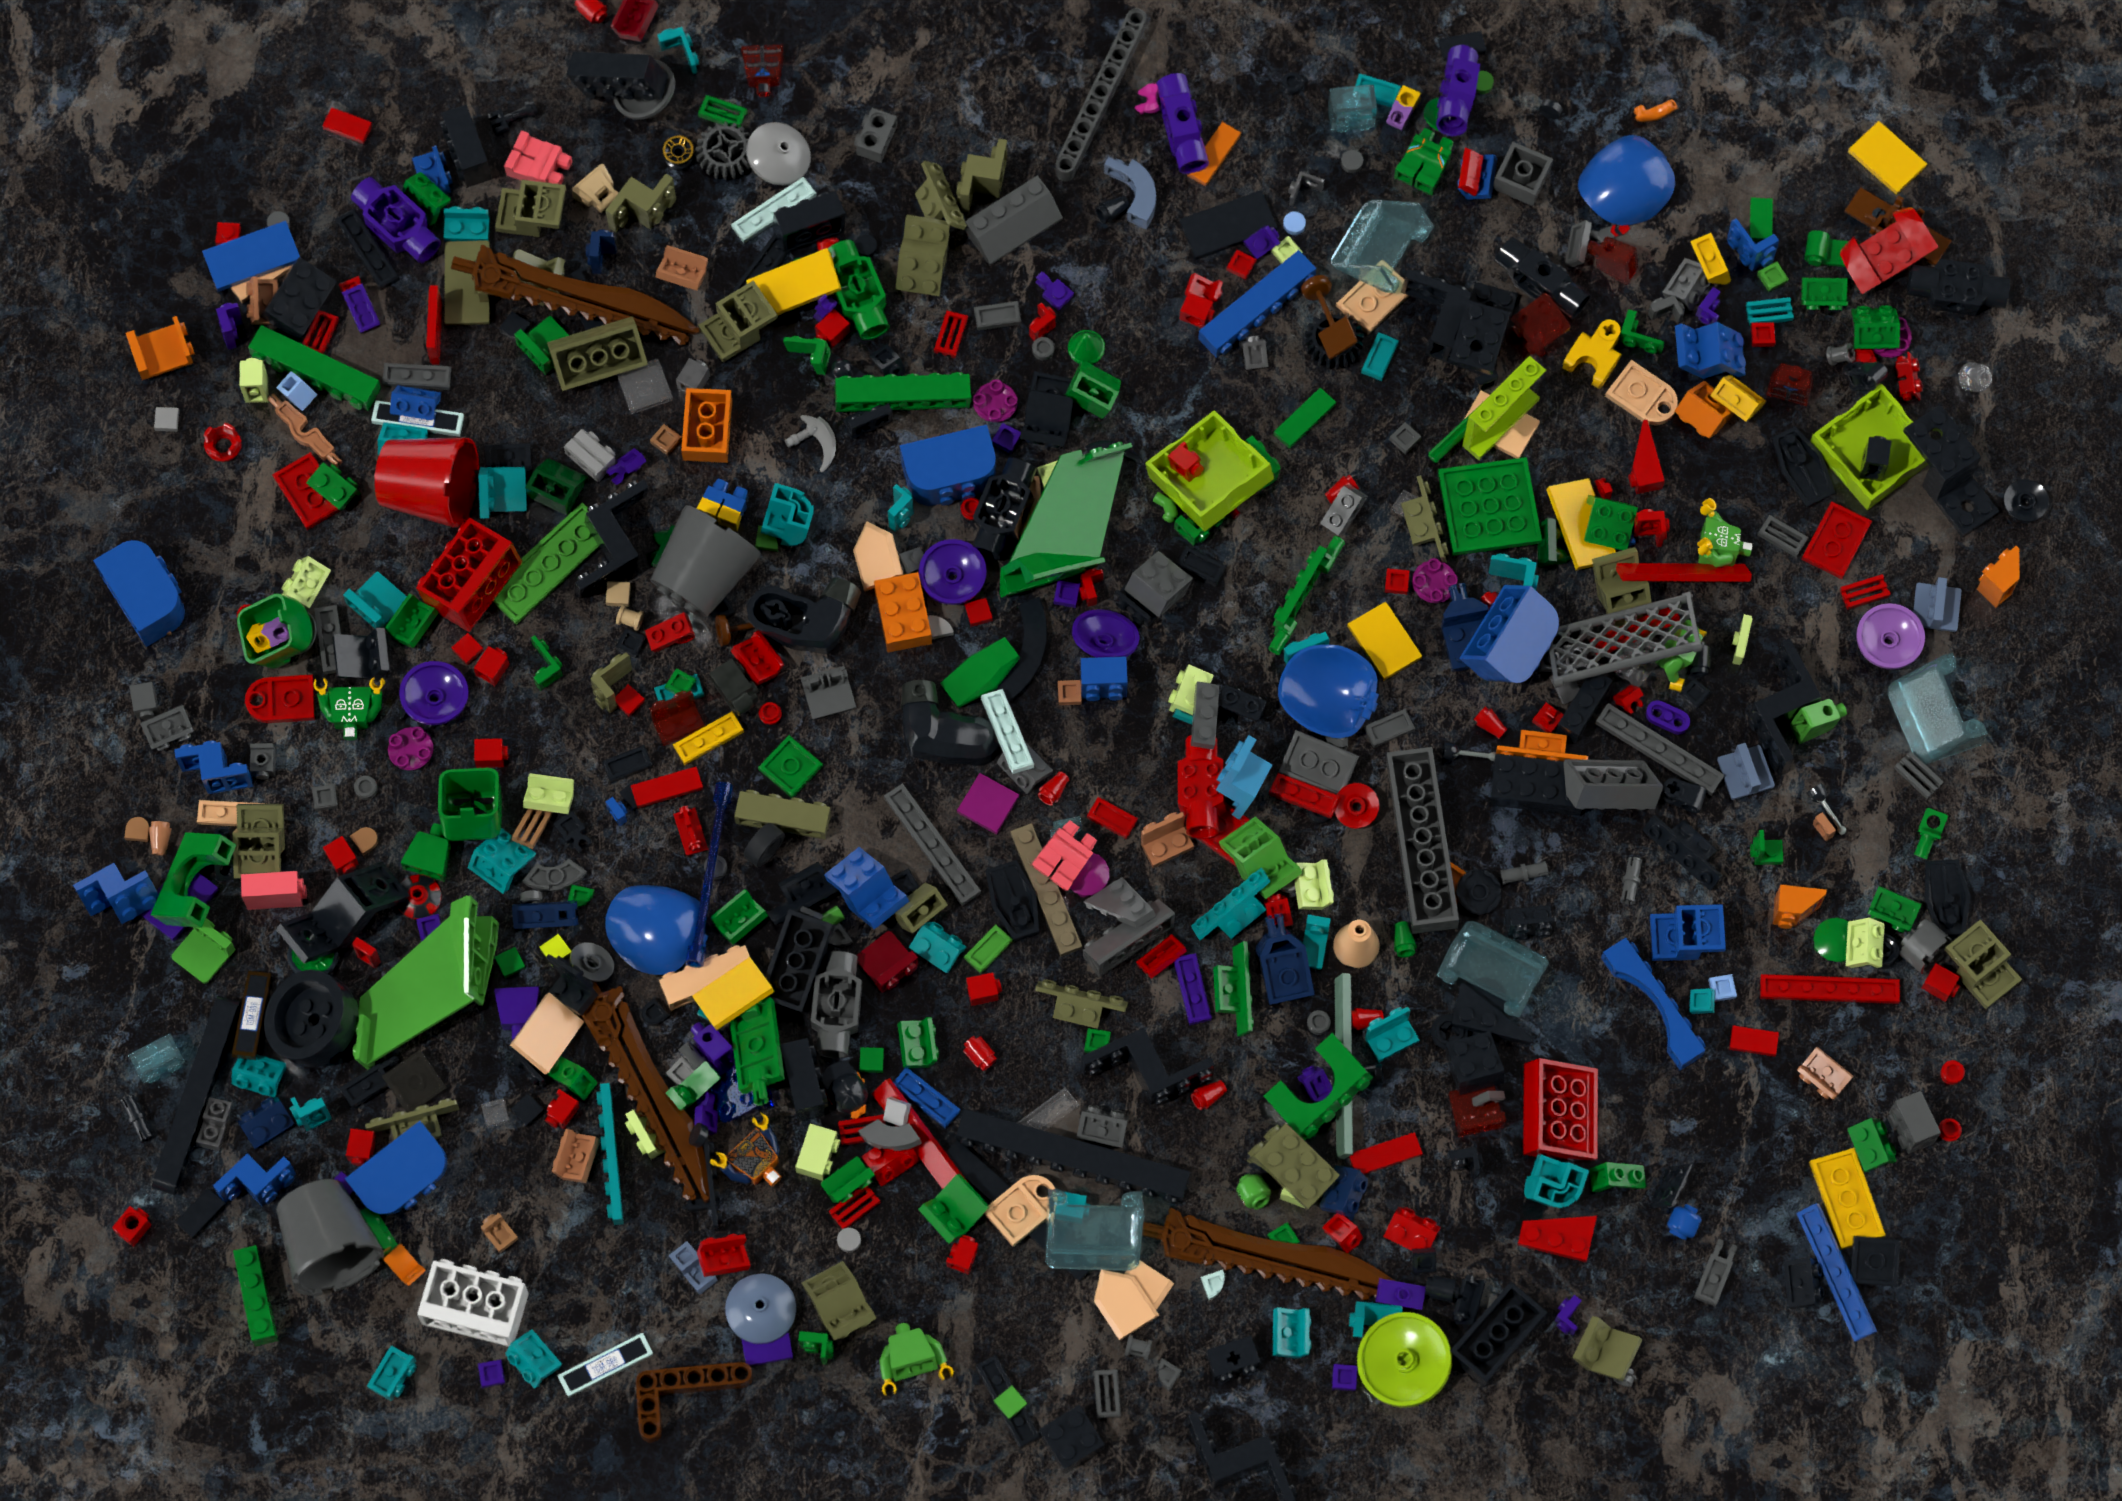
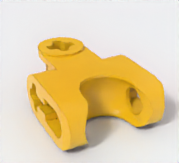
[1563,320,1622,389]

